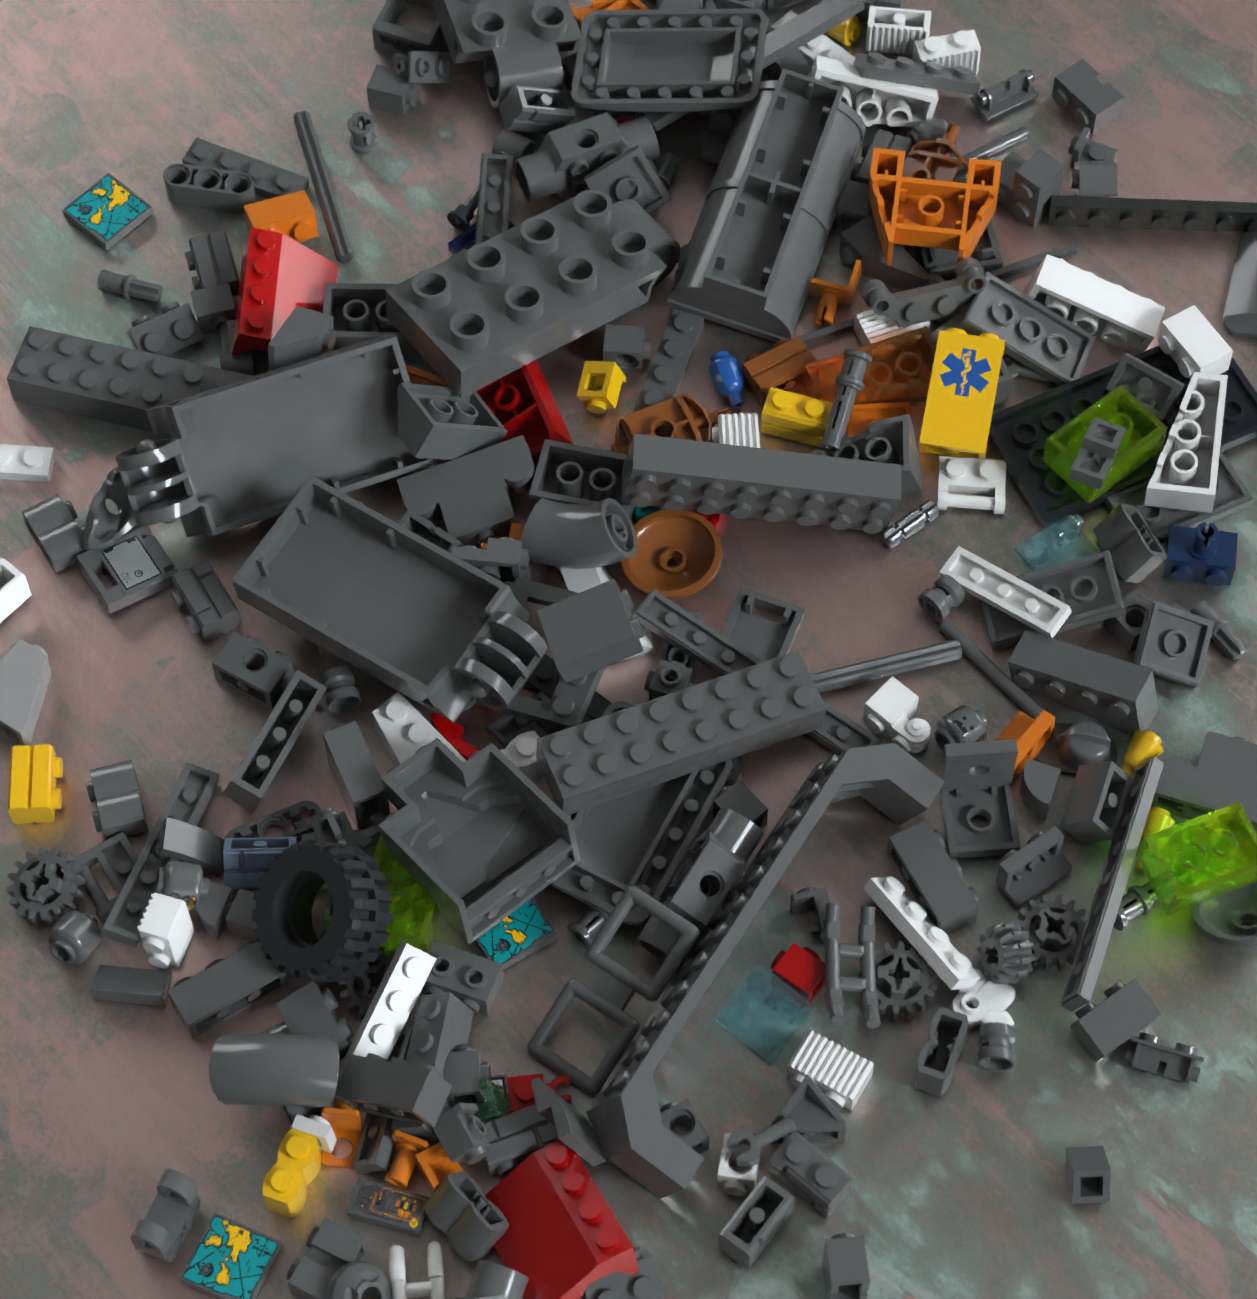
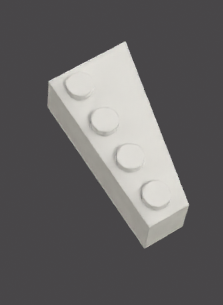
[810,55,938,127]
[1023,254,1165,353]
[372,692,466,767]

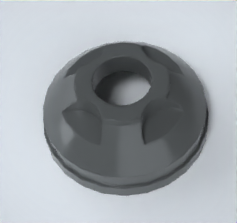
[326,1261,392,1299]

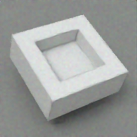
[291,1114,337,1153]

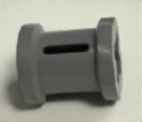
[347,112,378,154]
[567,905,609,949]

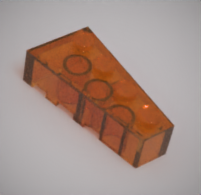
[801,326,936,404]

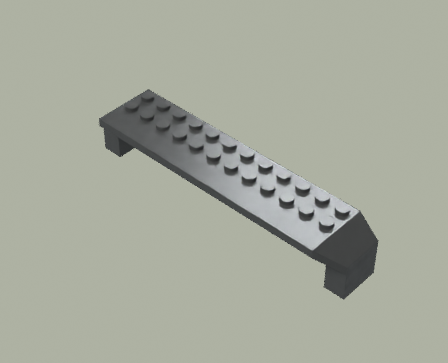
[586,743,945,1198]

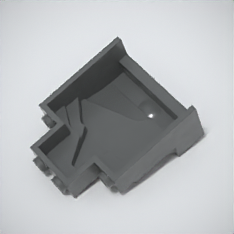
[378,738,581,945]

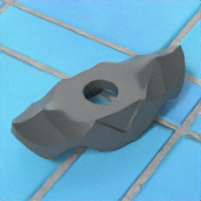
[84,466,137,550]

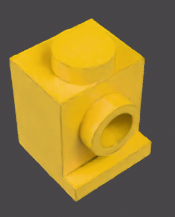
[576,361,626,414]

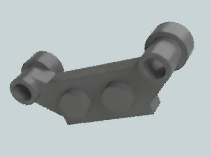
[861,258,987,328]

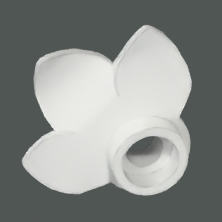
[951,969,1015,1027]

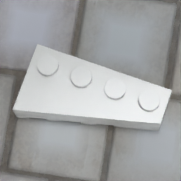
[1144,372,1228,513]

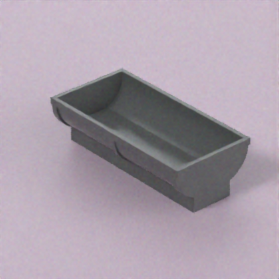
[666,68,866,343]

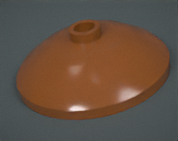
[621,509,722,600]

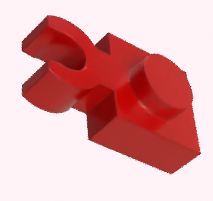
[506,1073,572,1113]

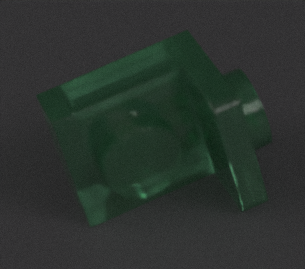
[474,1079,511,1123]

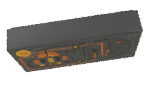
[347,1178,430,1236]

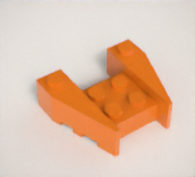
[868,148,1002,266]

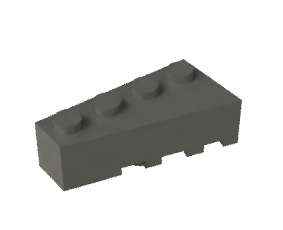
[1008,630,1159,737]

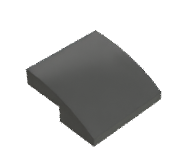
[531,1078,606,1167]

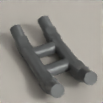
[823,903,881,1029]

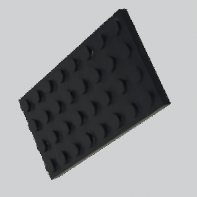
[988,345,1257,527]

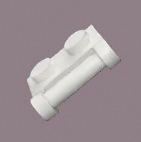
[937,456,1006,514]

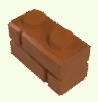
[741,336,818,407]

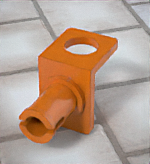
[809,259,861,327]
[321,1080,363,1168]
[385,1130,430,1189]

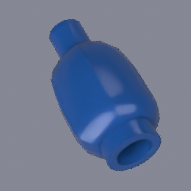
[709,351,745,409]

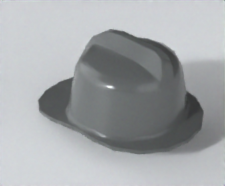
[1036,721,1117,774]

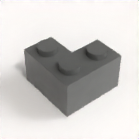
[997,149,1065,227]

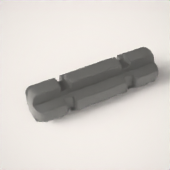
[881,500,939,548]

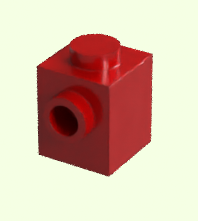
[770,943,826,1007]

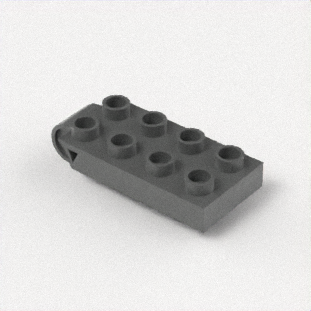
[431,0,581,108]
[386,189,681,398]
[115,333,435,537]
[231,475,548,723]

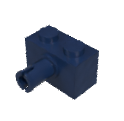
[1163,522,1238,586]

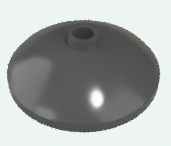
[1192,876,1257,949]

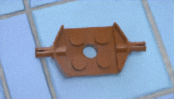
[900,123,969,249]
[608,394,731,455]

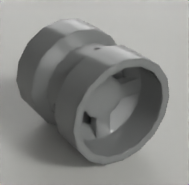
[918,574,966,622]
[320,666,362,714]
[978,1022,1016,1071]

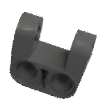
[130,1168,201,1263]

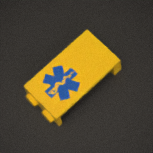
[919,328,1005,459]

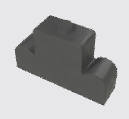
[397,435,536,546]
[1151,732,1257,840]

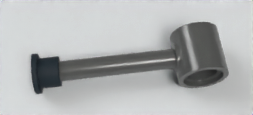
[447,129,535,231]

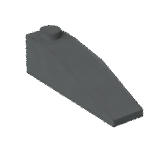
[808,414,922,495]

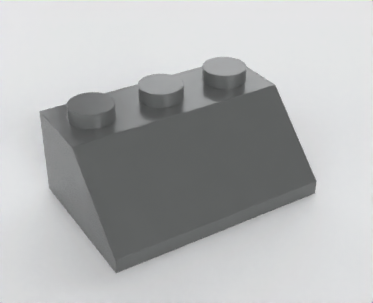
[268,306,337,371]
[397,383,508,461]

